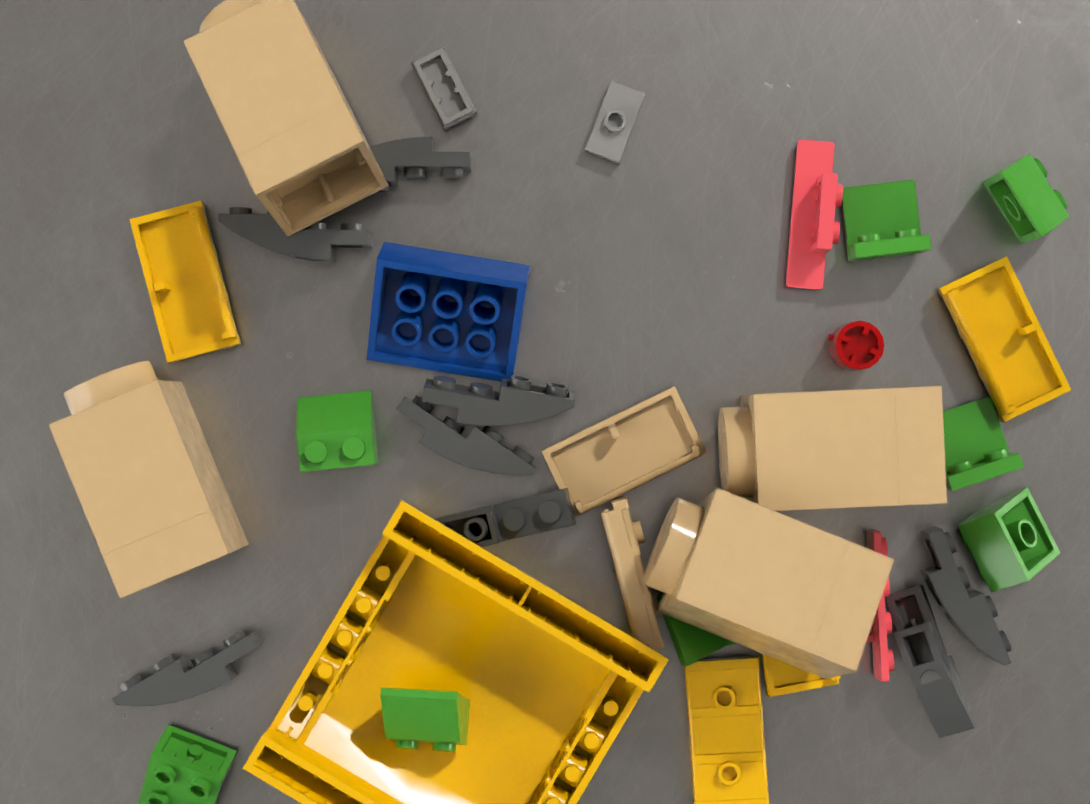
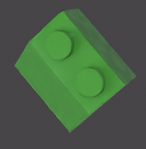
[983,153,1070,244]
[296,390,379,472]
[958,487,1060,592]
[380,688,470,752]

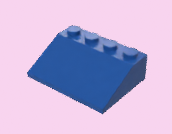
[366,242,531,381]

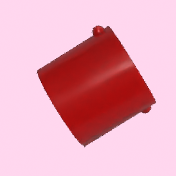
[828,321,885,371]

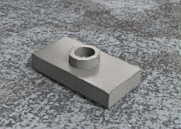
[410,46,477,130]
[585,81,646,164]

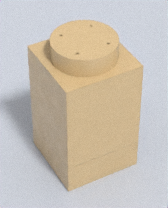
[183,0,389,236]
[49,361,249,598]
[718,386,947,511]
[643,488,894,679]

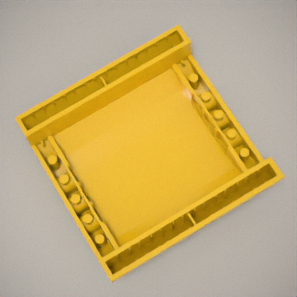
[243,500,669,804]

